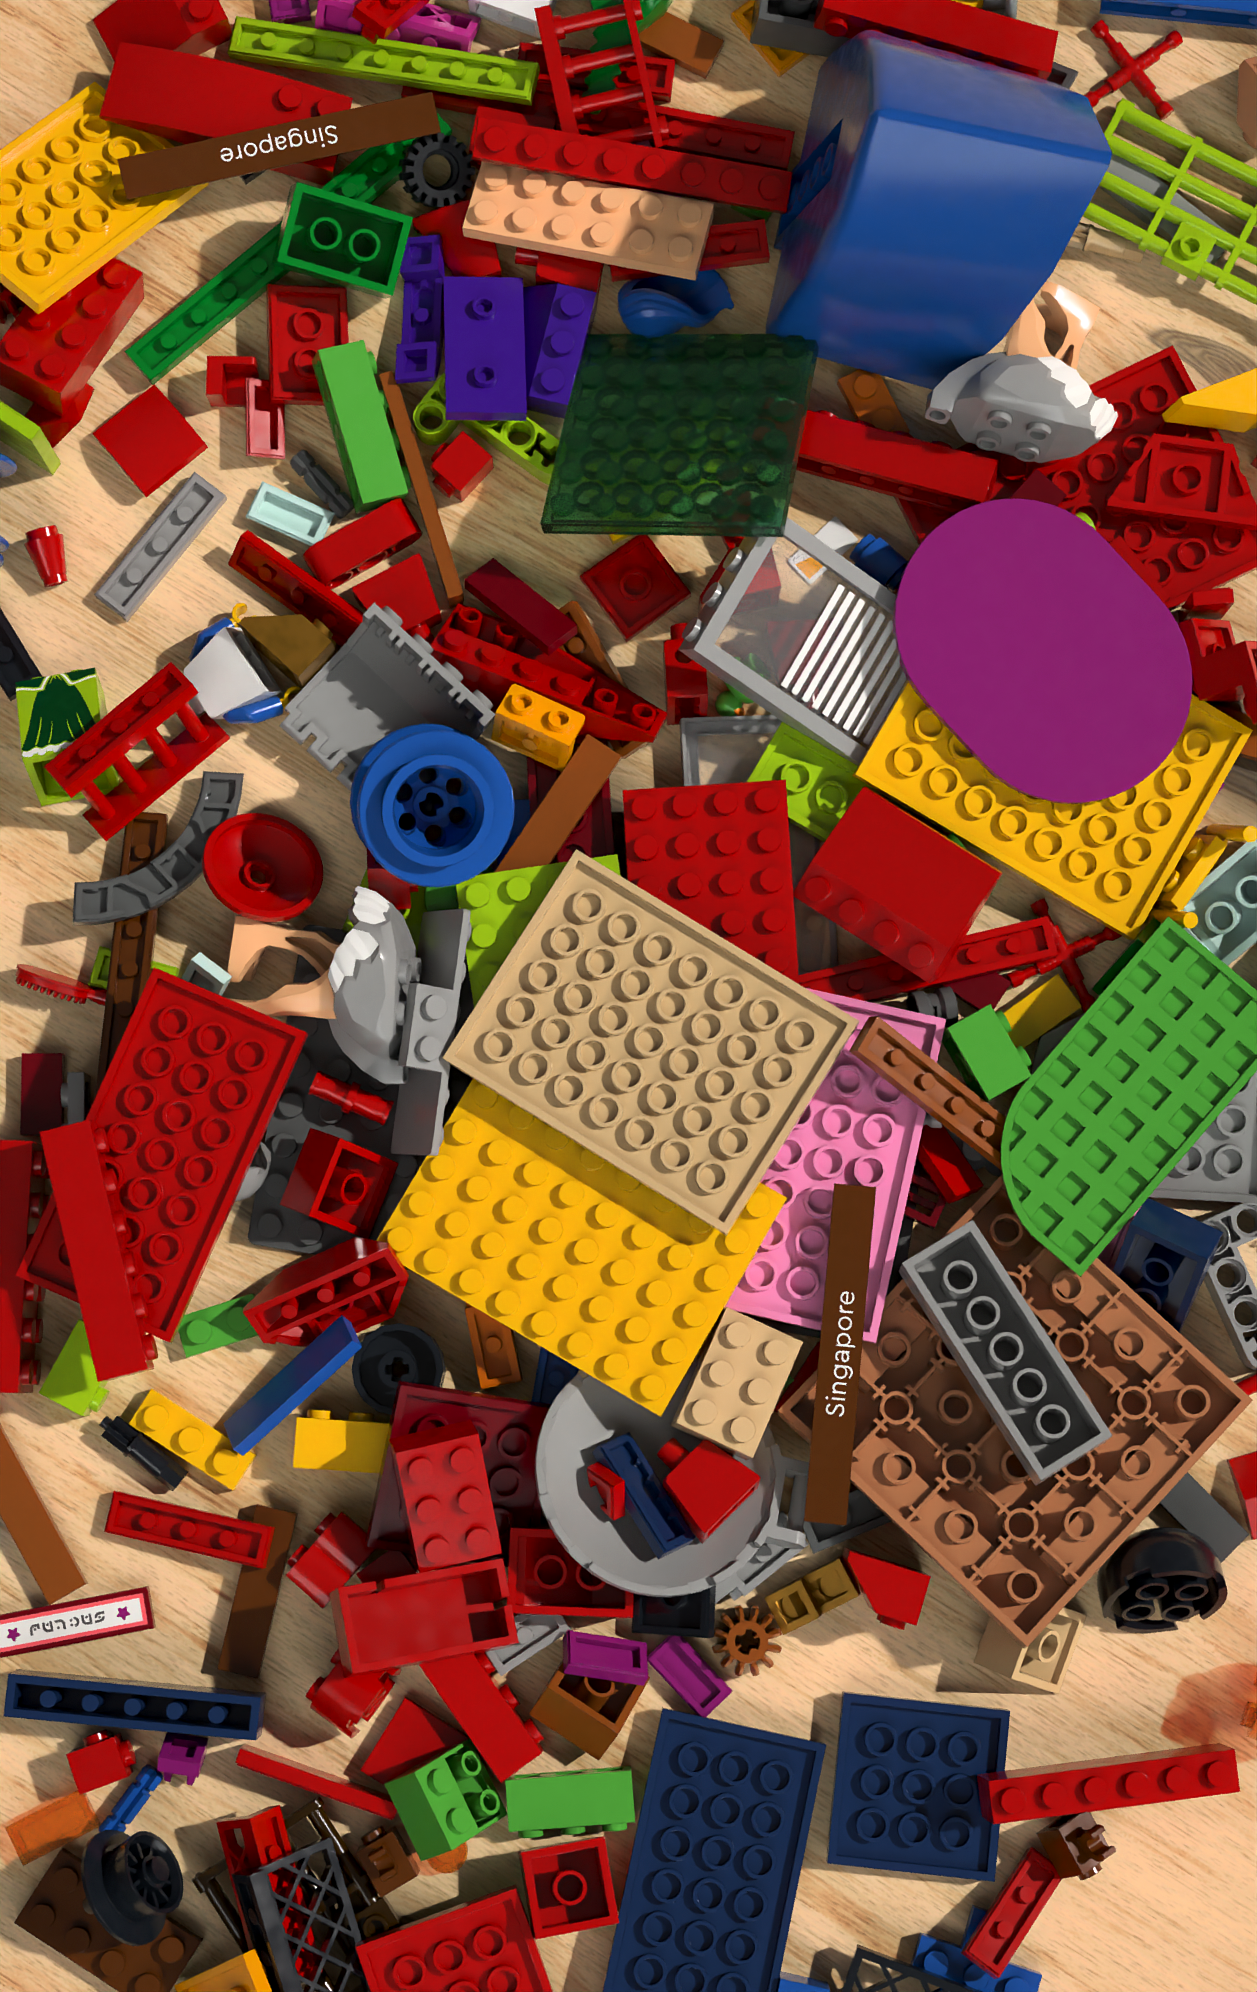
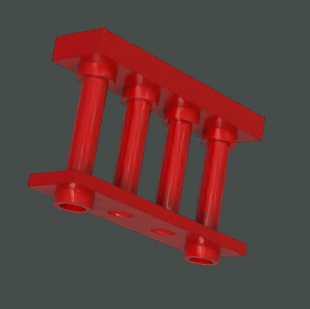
[534,0,670,149]
[44,662,230,841]

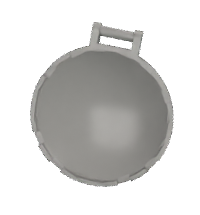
[535,1354,809,1597]

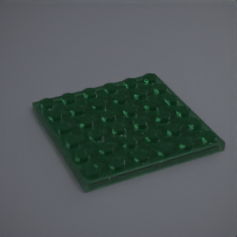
[540,334,819,537]

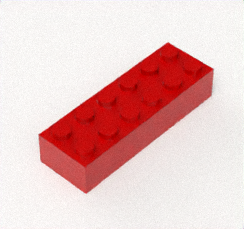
[0,1140,50,1393]

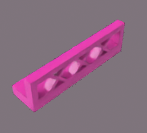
[315,0,481,52]

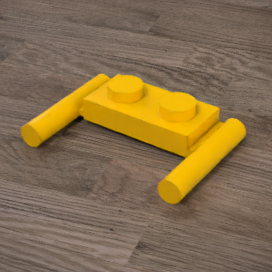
[1147,824,1257,929]

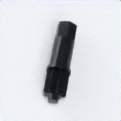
[99,1416,188,1491]

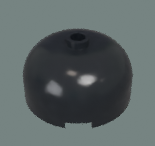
[1097,1527,1228,1634]

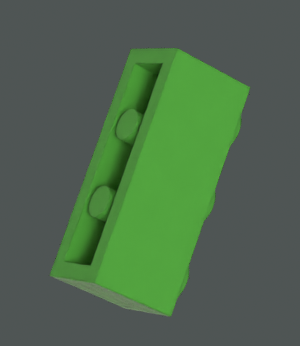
[505,1765,635,1838]

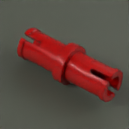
[308,1070,394,1126]

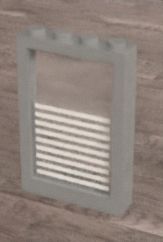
[678,509,907,766]

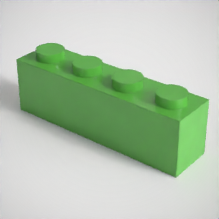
[311,340,411,514]

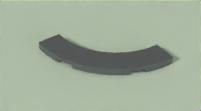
[73,771,244,925]

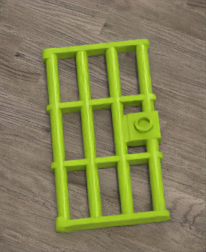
[1083,98,1257,305]

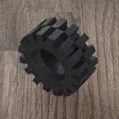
[399,133,475,207]

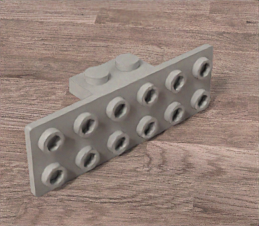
[391,908,471,1156]

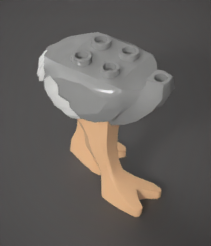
[925,282,1118,463]
[228,886,422,1085]

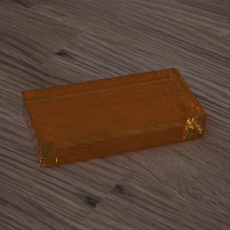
[5,1790,101,1866]

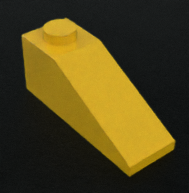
[1162,368,1257,433]

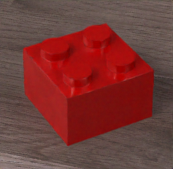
[518,1836,619,1939]

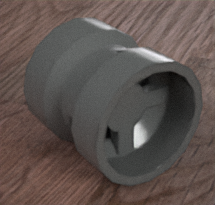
[906,987,958,1028]

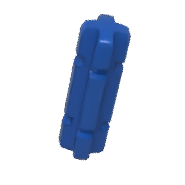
[98,1764,163,1832]

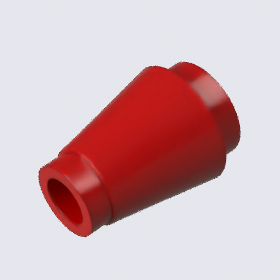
[24,525,68,588]

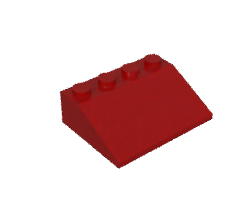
[793,786,1003,983]

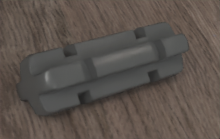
[290,450,354,519]

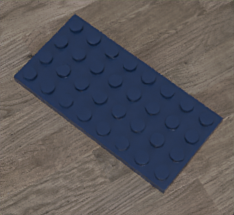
[602,1707,826,1992]

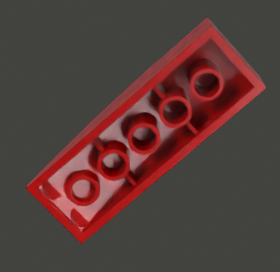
[99,42,353,186]

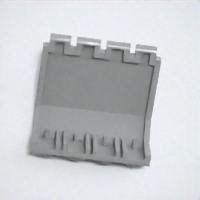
[280,603,495,820]

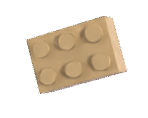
[670,1307,803,1460]

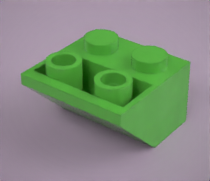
[384,1738,508,1861]

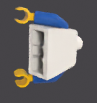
[183,603,302,724]

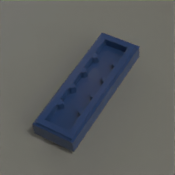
[592,1432,696,1560]

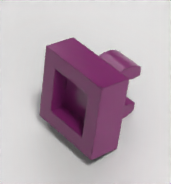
[157,1732,208,1786]

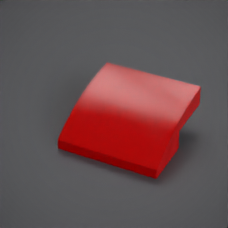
[92,384,208,497]

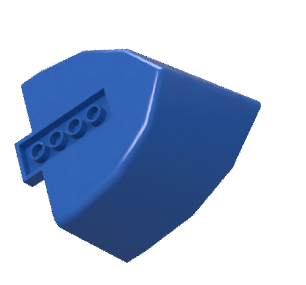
[766,30,1112,390]

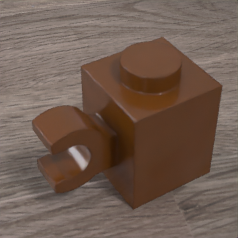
[1036,1812,1116,1880]
[356,1825,420,1898]

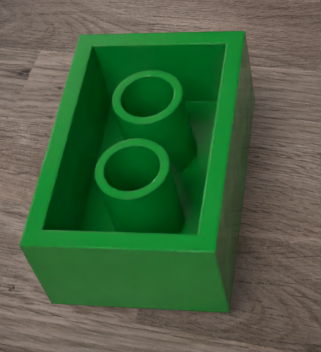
[271,182,413,299]

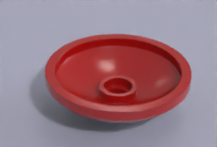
[202,813,323,922]

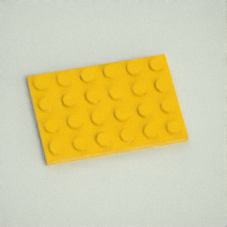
[0,81,209,315]

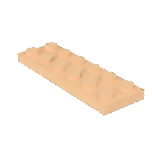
[462,161,714,281]

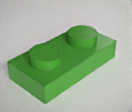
[178,1293,259,1358]

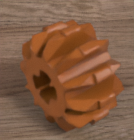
[712,1605,782,1676]

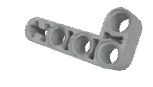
[1200,1202,1257,1370]

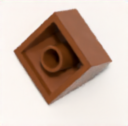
[529,1660,650,1761]

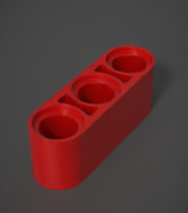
[302,498,423,590]

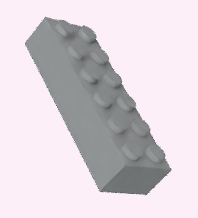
[899,1220,1113,1486]

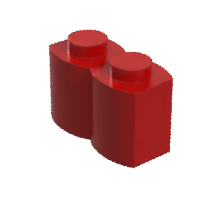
[286,1511,377,1609]

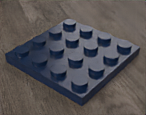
[826,1691,1010,1882]

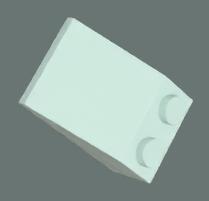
[1180,839,1257,966]

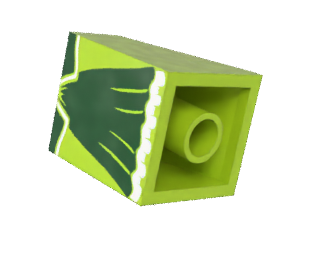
[15,667,120,806]

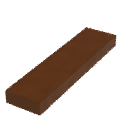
[217,1504,298,1679]

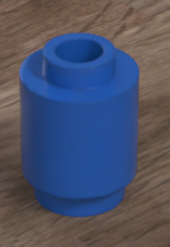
[849,534,908,592]

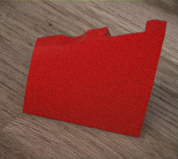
[412,199,502,277]

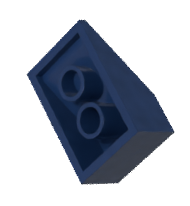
[1112,1198,1223,1333]

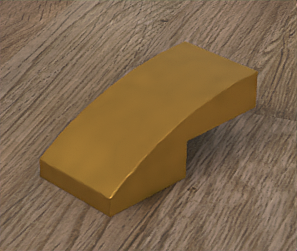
[764,1556,861,1635]

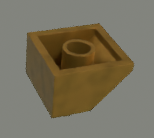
[239,614,337,689]

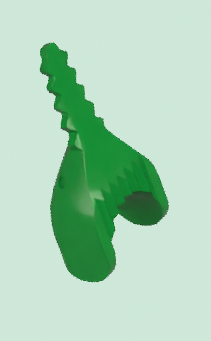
[581,0,673,115]

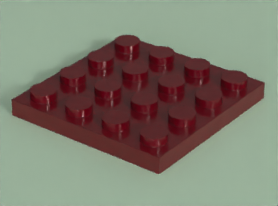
[365,1381,552,1567]

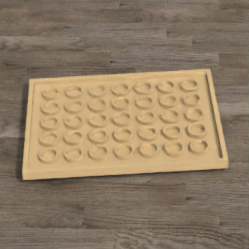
[442,849,859,1236]

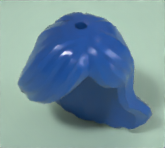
[618,269,734,341]

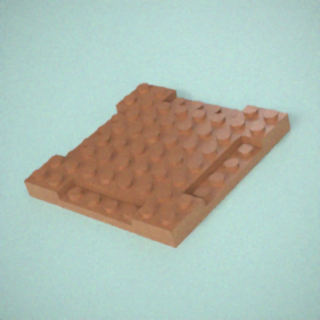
[777,1175,1253,1649]

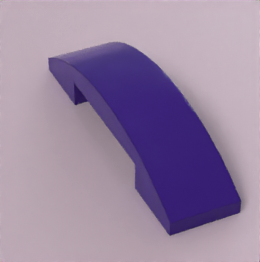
[395,235,445,384]

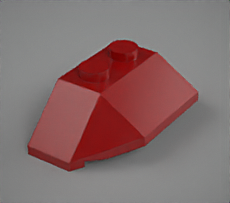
[243,1237,409,1347]

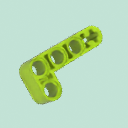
[413,372,569,485]

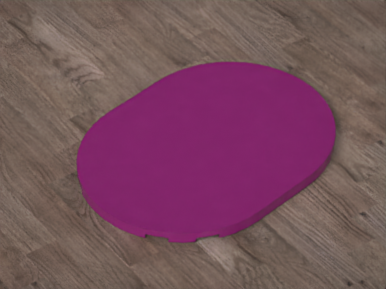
[893,498,1192,804]

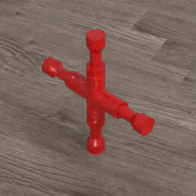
[1083,20,1183,120]
[1007,898,1122,1013]

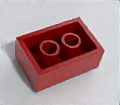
[389,1419,502,1573]

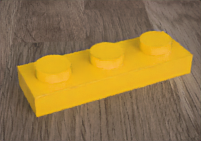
[129,1389,257,1491]

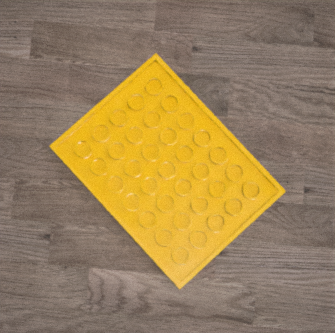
[853,680,1253,940]
[376,1079,787,1417]

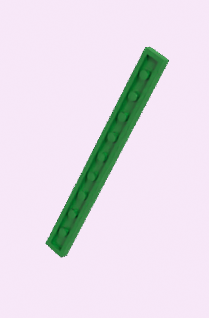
[125,113,453,385]

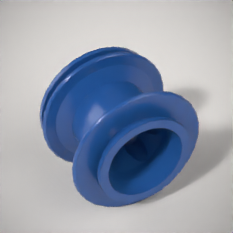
[350,723,515,887]

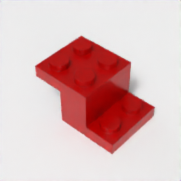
[1178,618,1257,724]

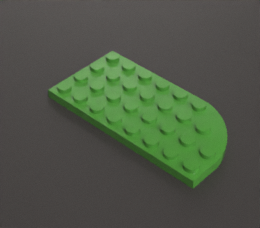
[1000,916,1257,1277]

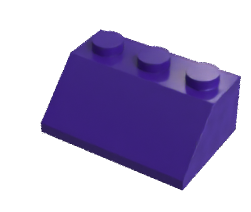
[523,283,597,420]

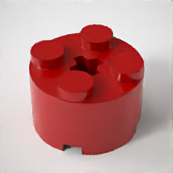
[305,1648,402,1739]

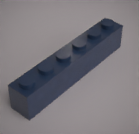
[3,1669,266,1740]

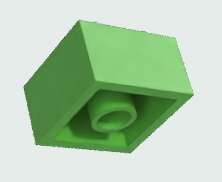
[941,1004,1033,1103]

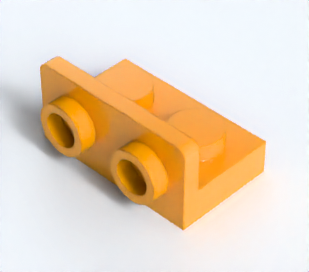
[491,684,585,772]

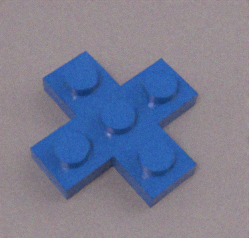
[910,1905,1042,1992]

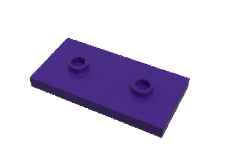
[443,276,527,421]

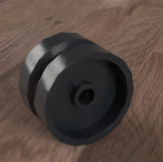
[352,1323,446,1415]

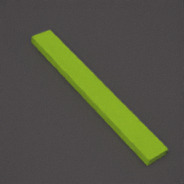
[227,16,540,106]

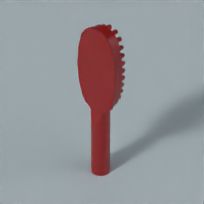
[15,964,107,1006]

